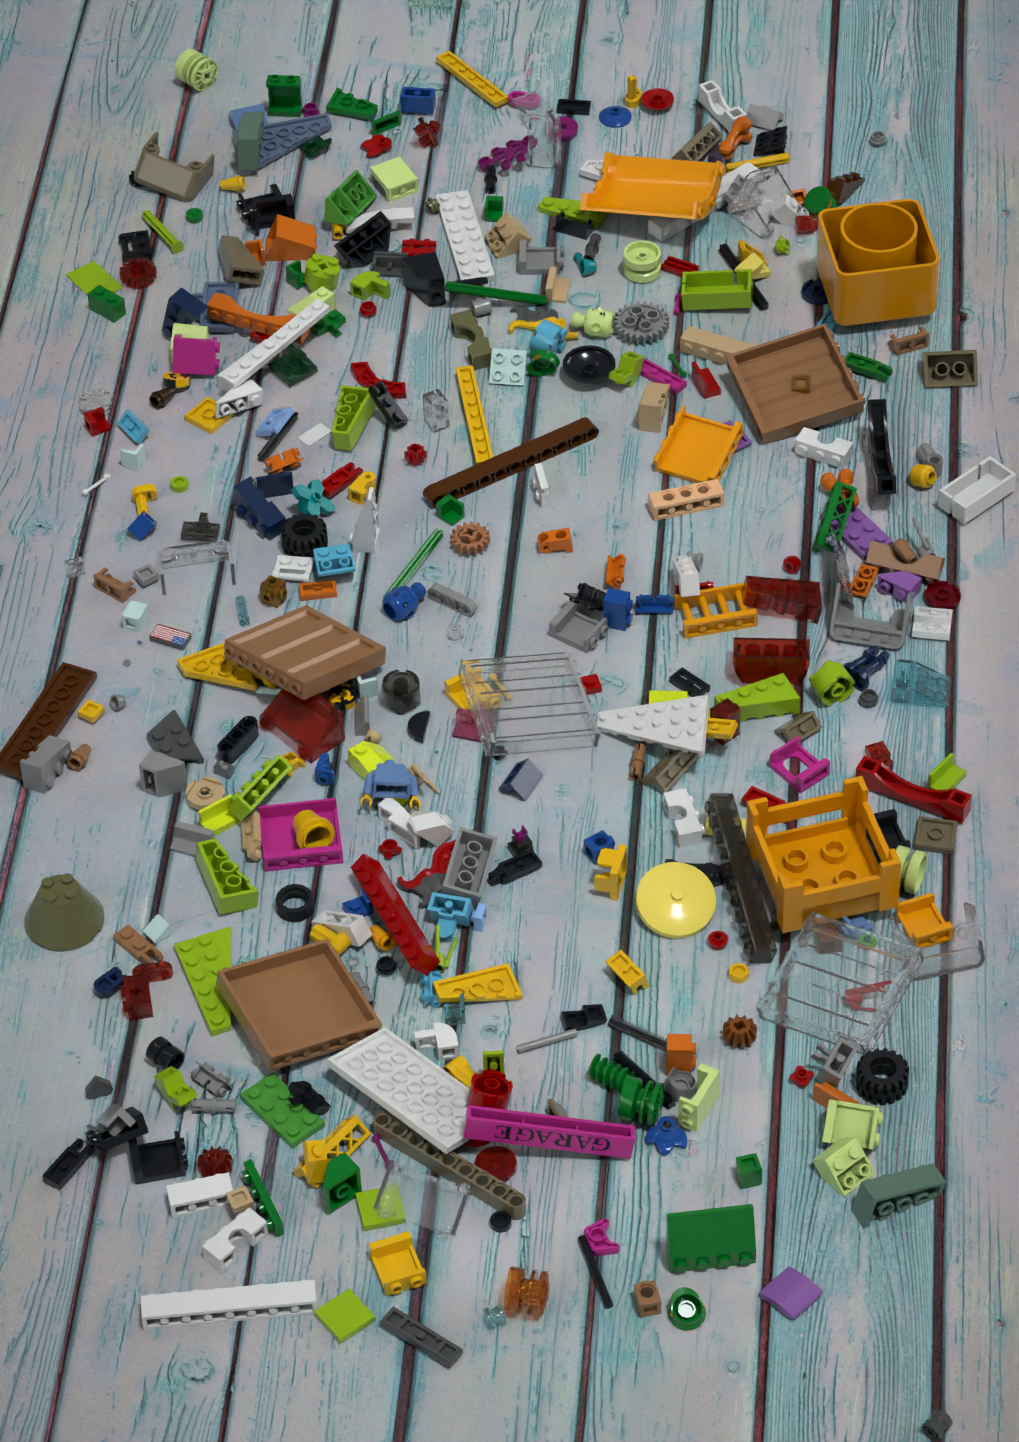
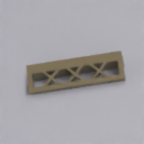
[671,122,723,161]
[641,742,709,794]

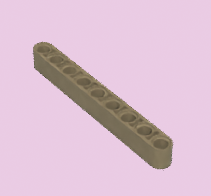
[373,1111,526,1220]

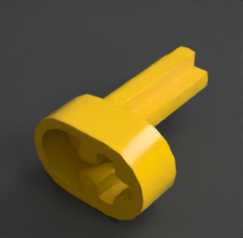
[625,75,642,108]
[131,484,158,516]

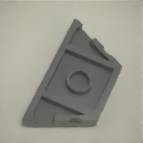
[146,710,204,764]

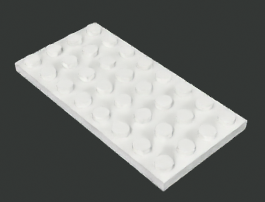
[326,1027,471,1154]

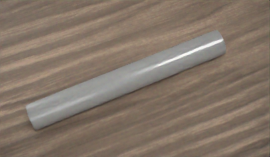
[516,1028,577,1053]

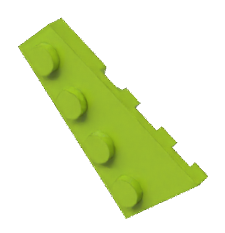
[537,197,610,229]

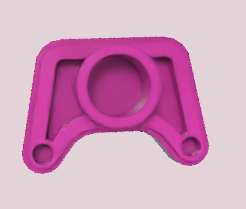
[584,1219,620,1256]

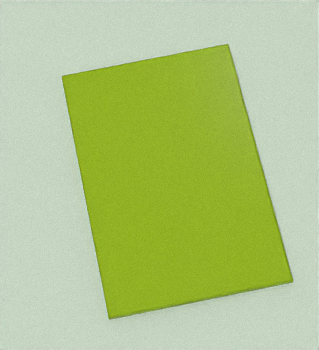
[66,261,123,294]

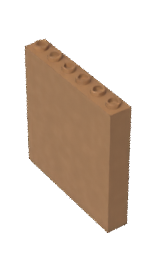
[216,939,382,1071]

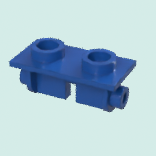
[636,594,673,613]

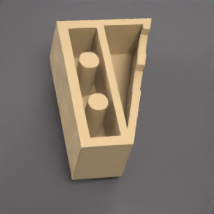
[636,382,670,433]

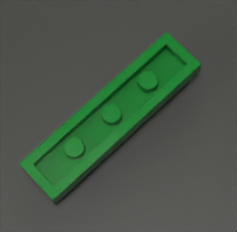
[242,1159,284,1238]

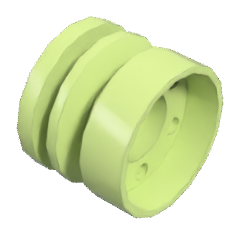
[174,49,218,91]

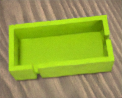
[681,269,753,310]

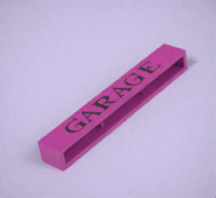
[463,1105,635,1159]

